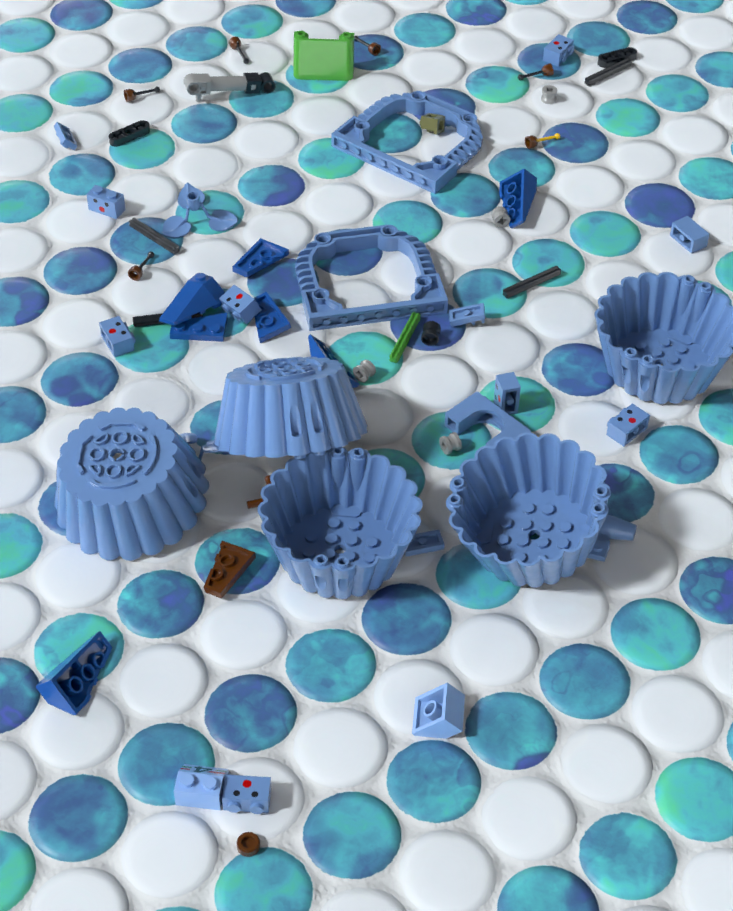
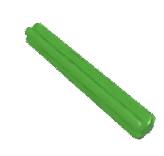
[389,312,421,363]

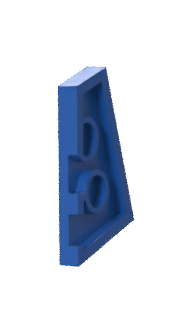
[232,238,289,277]
[254,292,291,343]
[170,313,228,342]

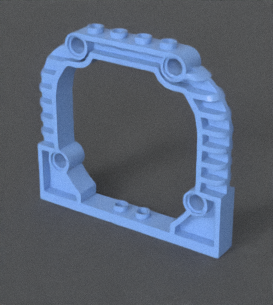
[331,91,483,194]
[295,225,448,331]

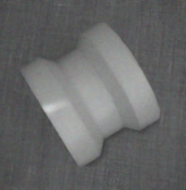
[541,85,557,104]
[491,206,510,228]
[353,359,376,383]
[439,432,462,455]

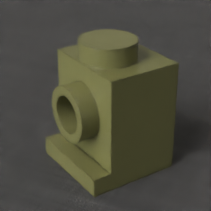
[420,113,445,135]

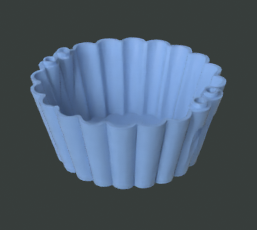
[594,272,733,404]
[214,357,368,459]
[54,407,209,561]
[446,432,611,588]
[257,447,423,599]

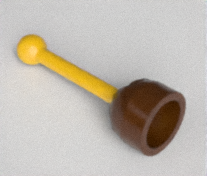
[525,133,560,149]

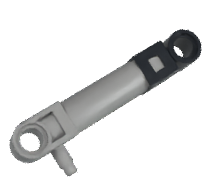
[183,72,276,102]

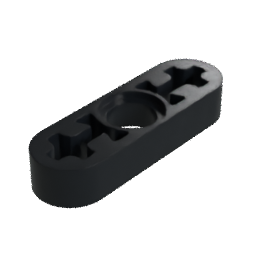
[597,47,637,68]
[109,120,150,147]

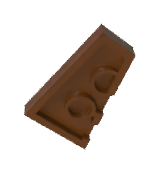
[204,541,256,599]

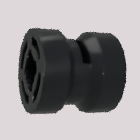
[421,321,441,346]

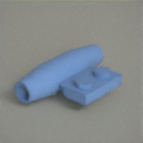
[587,514,637,562]

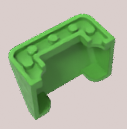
[293,31,354,81]

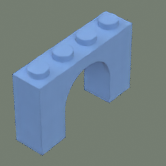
[445,391,531,446]

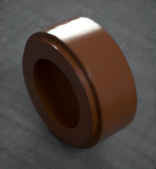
[237,832,260,857]

